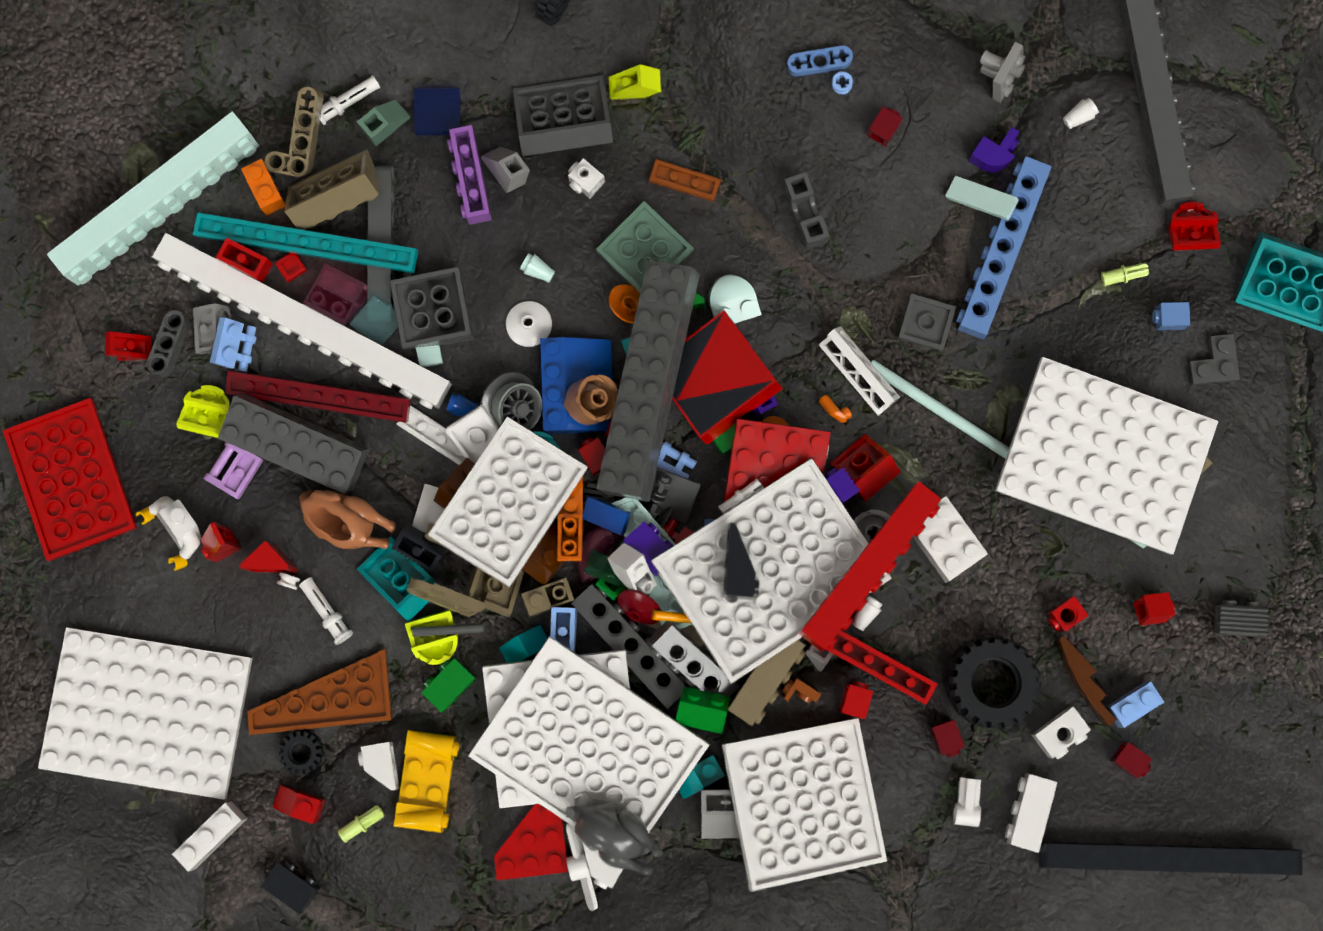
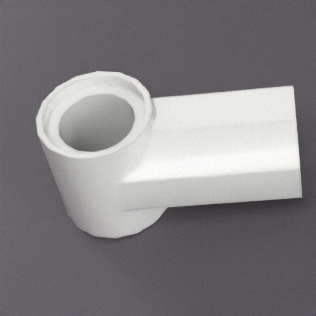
[953,777,981,827]

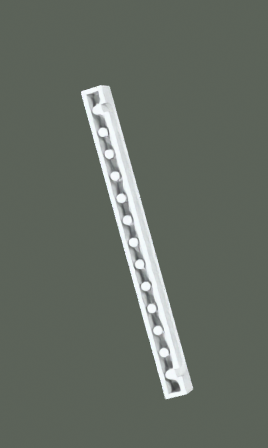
[152,233,452,409]

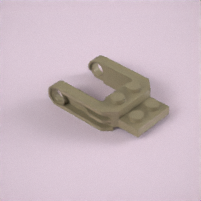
[407,523,524,617]

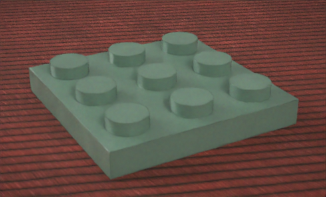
[596,201,694,293]

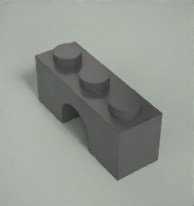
[783,172,830,250]

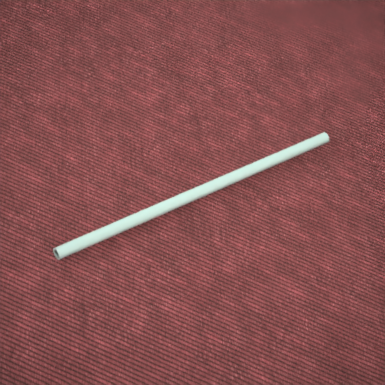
[871,359,1146,549]

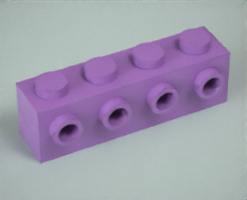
[447,125,492,225]

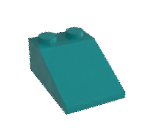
[357,536,438,622]

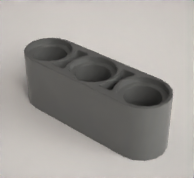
[147,310,190,378]

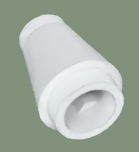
[1062,98,1099,129]
[852,595,883,631]

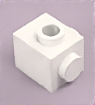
[568,159,605,199]

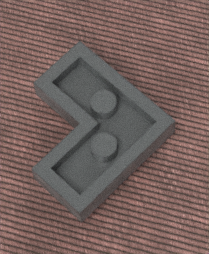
[1188,334,1240,385]

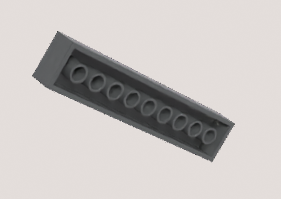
[596,261,700,502]

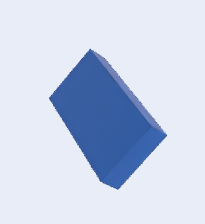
[583,496,631,535]

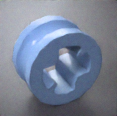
[832,72,853,94]

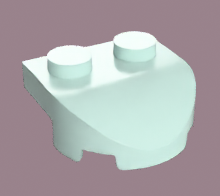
[708,274,761,323]

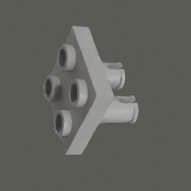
[980,42,1025,103]

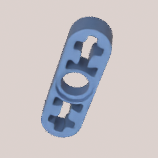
[787,46,853,77]

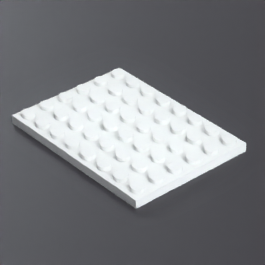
[995,357,1218,554]
[651,459,892,684]
[38,628,253,799]
[469,636,709,833]

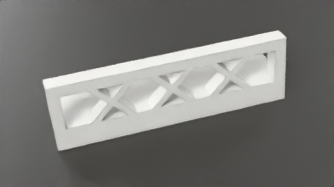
[819,326,900,416]

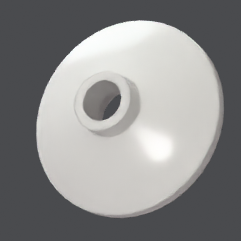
[506,301,552,347]

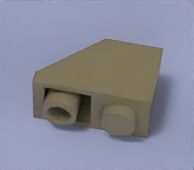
[521,578,574,618]

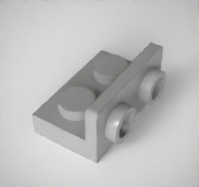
[193,303,231,354]

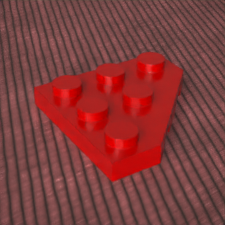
[494,803,569,880]

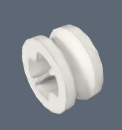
[276,572,300,590]

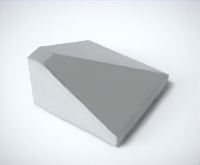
[806,644,833,672]

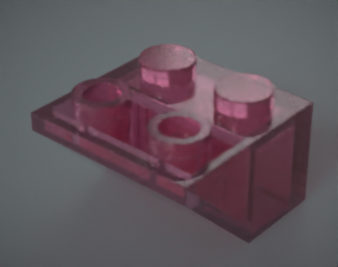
[303,264,367,326]

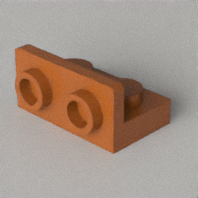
[782,677,821,703]

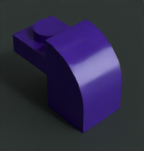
[968,127,1019,172]

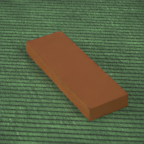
[649,159,721,202]

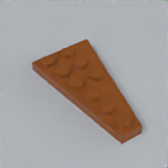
[247,649,392,735]

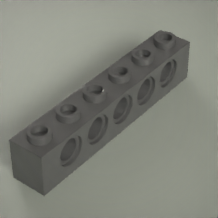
[571,584,687,709]

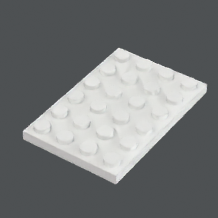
[428,417,588,588]

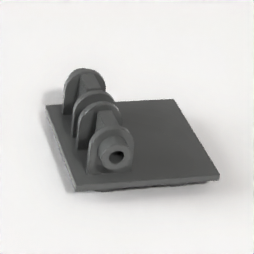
[643,467,701,524]

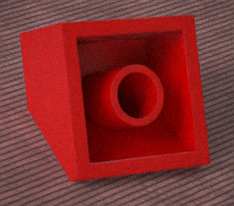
[830,434,901,502]

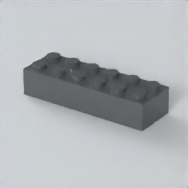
[218,393,370,494]

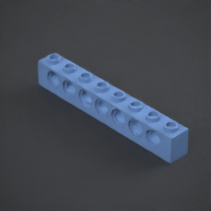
[956,157,1052,340]

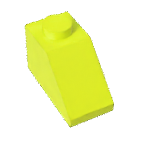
[609,64,661,100]

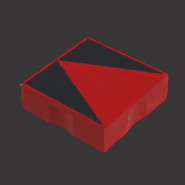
[672,310,783,445]

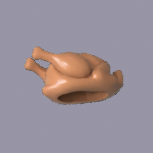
[299,490,396,549]

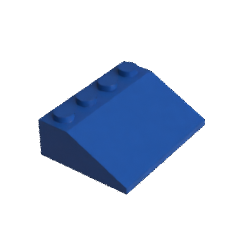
[540,337,613,435]

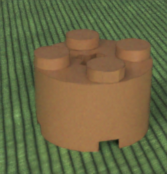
[564,375,618,426]

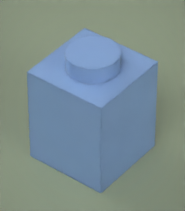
[1152,302,1190,330]

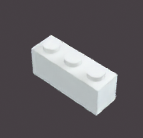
[1005,773,1057,853]
[172,801,248,872]

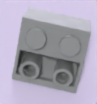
[701,790,740,839]

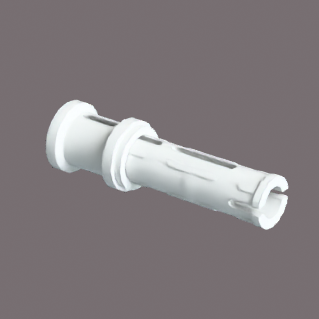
[320,75,380,126]
[299,577,353,645]

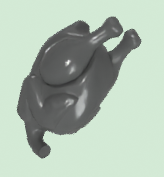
[565,799,663,875]

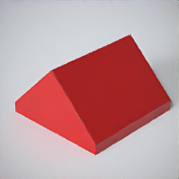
[240,541,298,573]

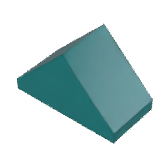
[499,625,548,663]

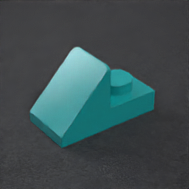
[679,755,725,799]

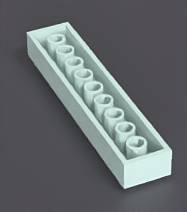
[47,111,259,285]

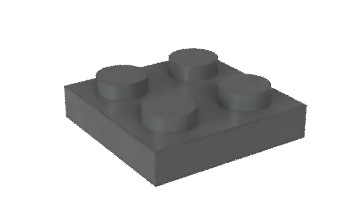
[898,293,956,352]

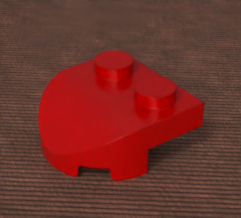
[1168,202,1221,251]

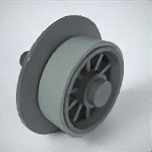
[481,372,542,430]

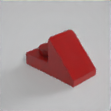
[105,331,152,361]

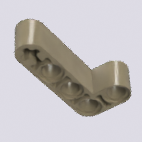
[265,87,323,177]

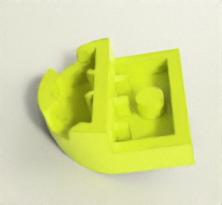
[176,385,230,438]
[405,610,458,665]

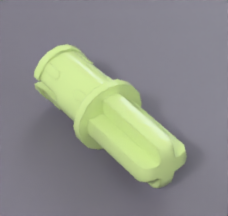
[1101,262,1149,287]
[337,805,384,842]

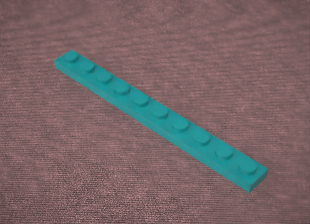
[193,213,419,273]

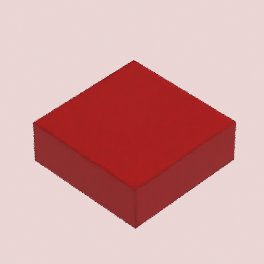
[275,253,308,283]

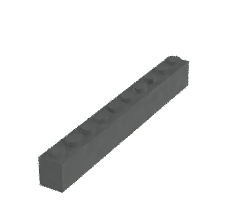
[1119,0,1195,206]

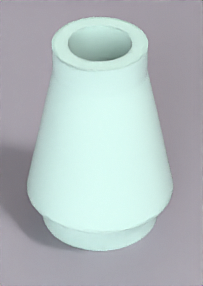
[520,253,555,283]

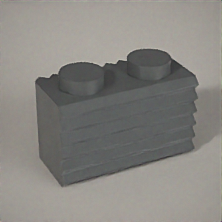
[1214,600,1269,637]

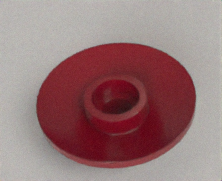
[617,589,661,625]

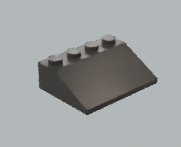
[513,75,613,156]

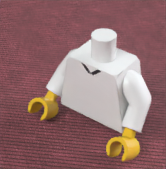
[136,496,201,571]

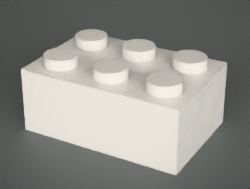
[913,496,988,583]

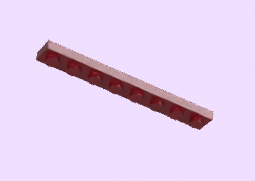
[225,370,411,423]

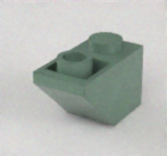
[357,100,411,146]

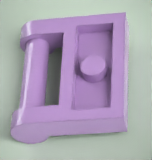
[203,442,263,500]

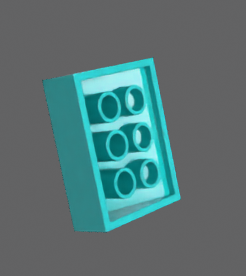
[1235,232,1323,332]

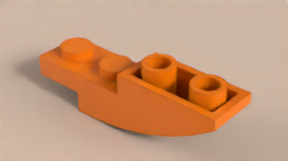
[557,477,583,561]

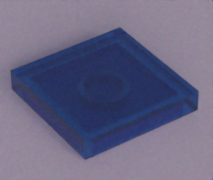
[414,88,461,136]

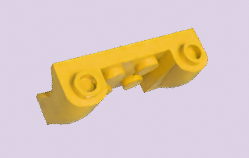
[394,730,459,833]

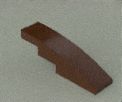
[1055,636,1117,726]

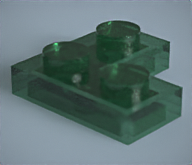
[583,540,628,590]

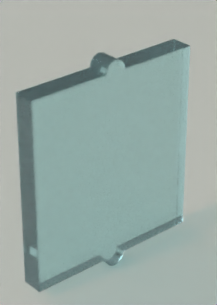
[350,294,398,346]

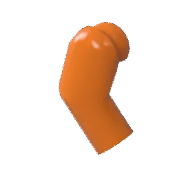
[819,395,852,423]

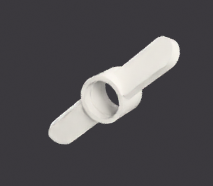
[566,823,598,911]

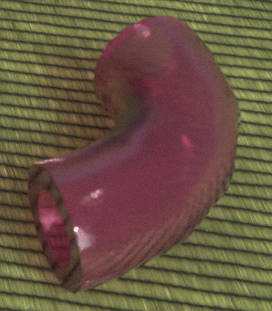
[576,526,616,583]

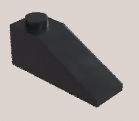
[723,522,760,600]

